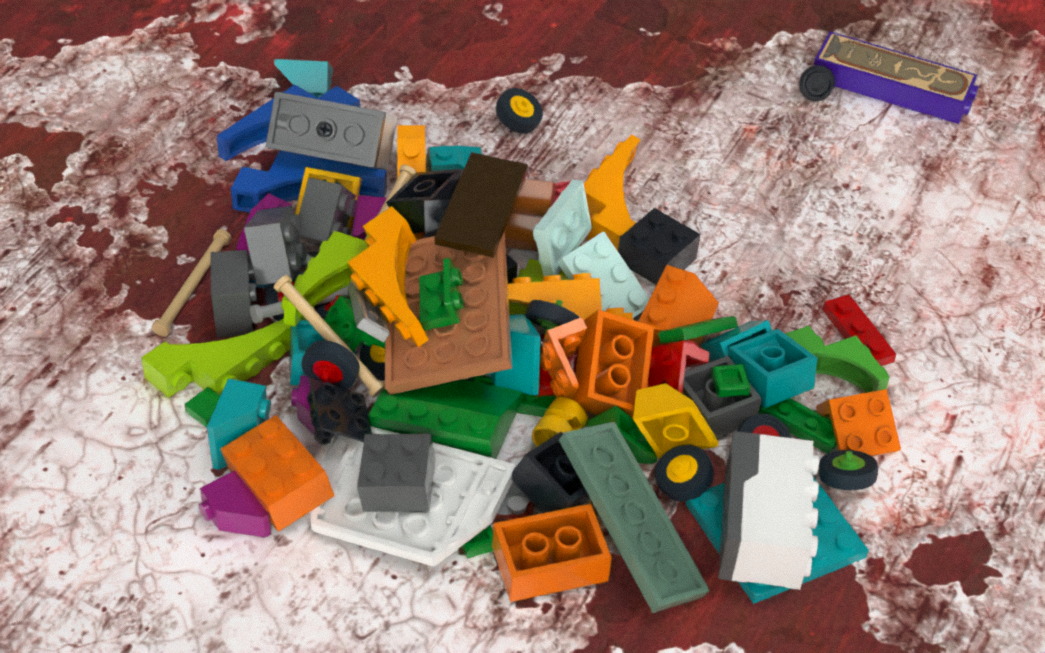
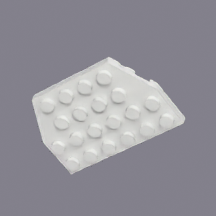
[310,426,516,567]

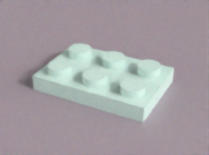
[533,179,592,276]
[557,231,650,318]

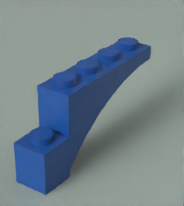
[216,85,360,161]
[231,150,387,213]

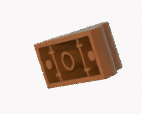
[505,179,557,252]

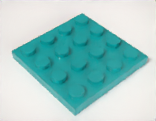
[685,476,869,604]

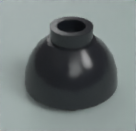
[799,65,835,101]

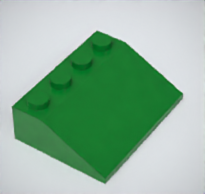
[368,379,524,459]

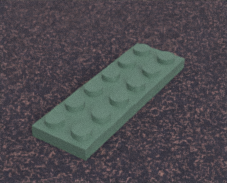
[559,421,710,613]

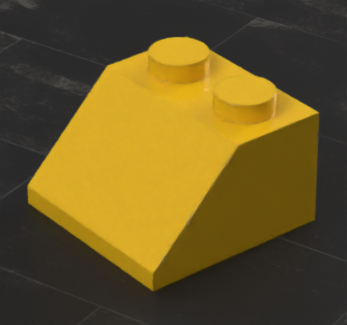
[633,384,719,459]

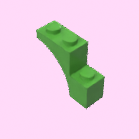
[785,326,890,393]

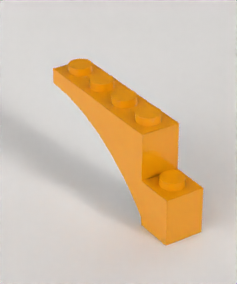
[397,125,426,240]
[584,134,641,251]
[347,206,428,347]
[508,273,633,320]

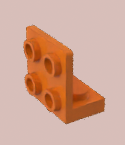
[540,317,587,400]
[816,389,901,456]

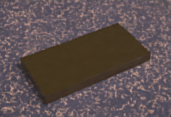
[434,152,528,258]

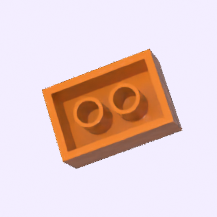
[572,310,654,418]
[220,415,335,532]
[492,504,612,602]

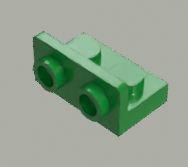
[419,257,464,331]
[324,295,385,352]

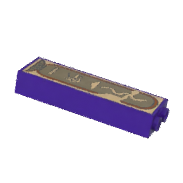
[814,31,979,124]

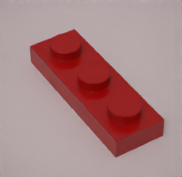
[822,294,896,366]

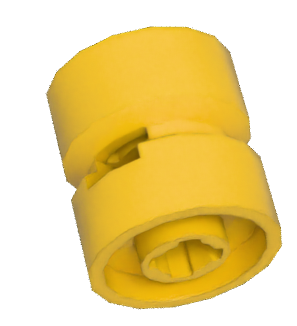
[531,397,588,447]

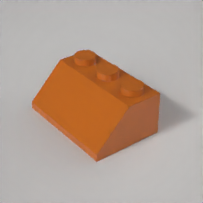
[638,265,719,348]

